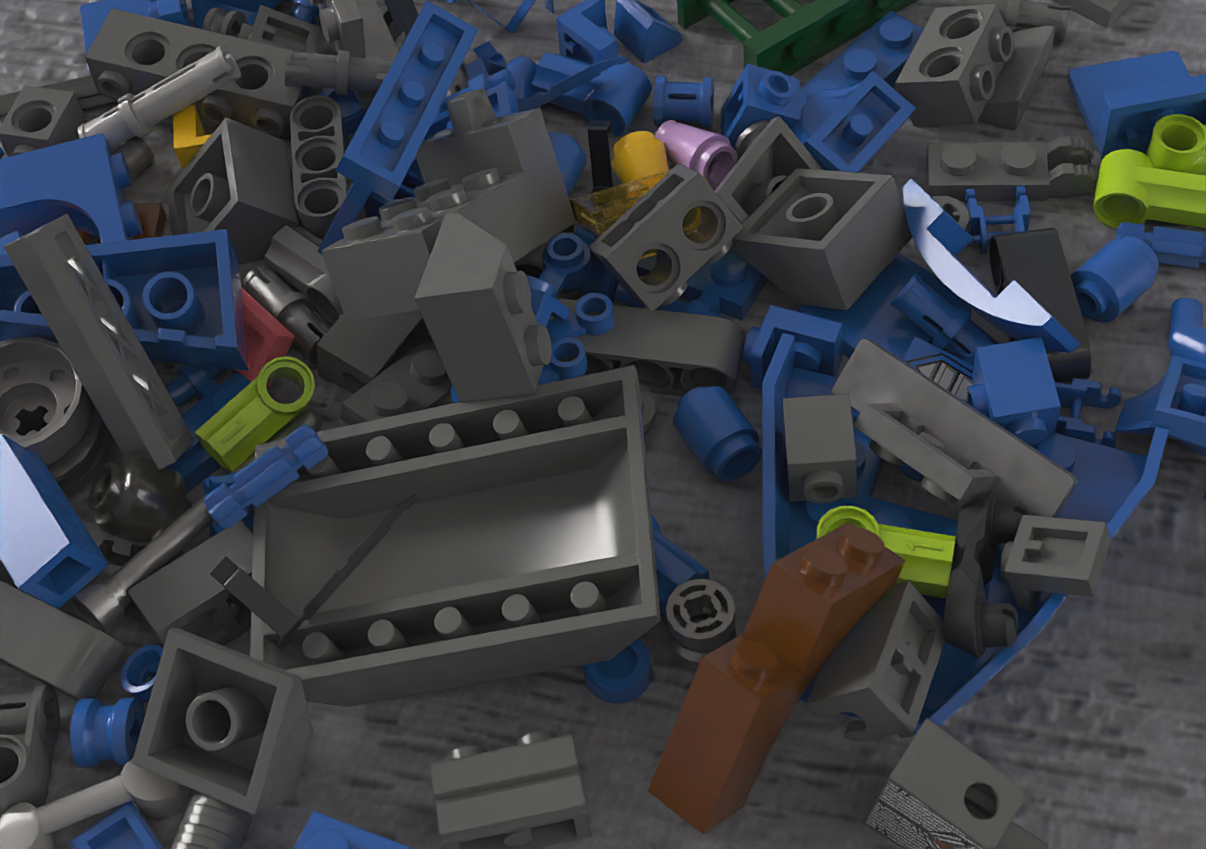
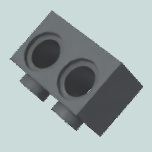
[896,4,1014,126]
[588,164,744,312]

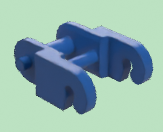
[965,186,1031,254]
[1054,378,1121,448]

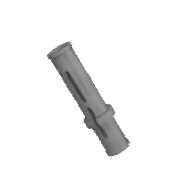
[78,45,241,150]

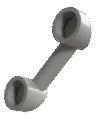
[0,759,189,849]

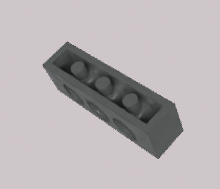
[85,8,324,139]

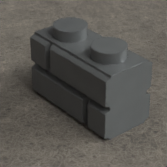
[430,731,592,849]

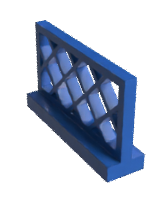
[317,0,479,255]

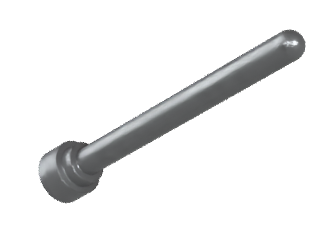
[70,410,322,633]

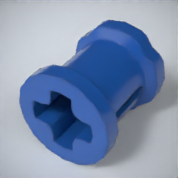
[653,76,715,129]

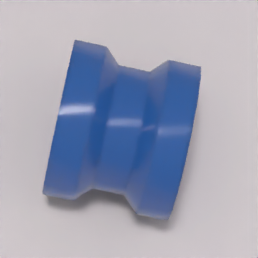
[70,698,145,768]

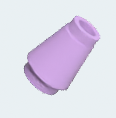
[655,120,737,189]

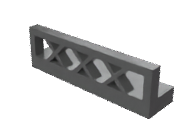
[3,214,194,473]

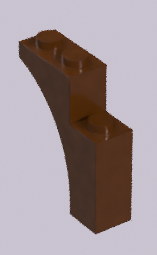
[648,522,906,835]

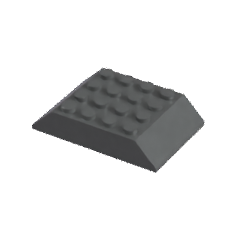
[250,365,661,707]

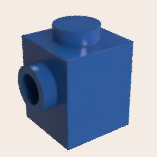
[967,337,1061,446]

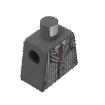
[863,719,1049,849]

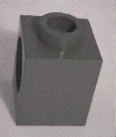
[0,85,87,157]
[783,394,857,503]

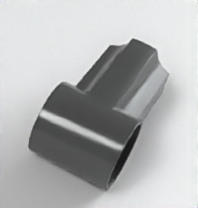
[264,225,343,325]

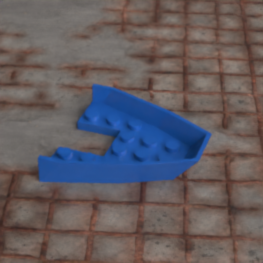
[762,333,1169,735]

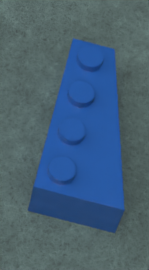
[0,229,249,371]

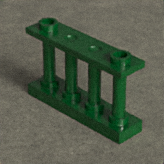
[677,0,918,76]

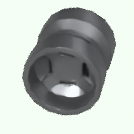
[666,579,737,671]

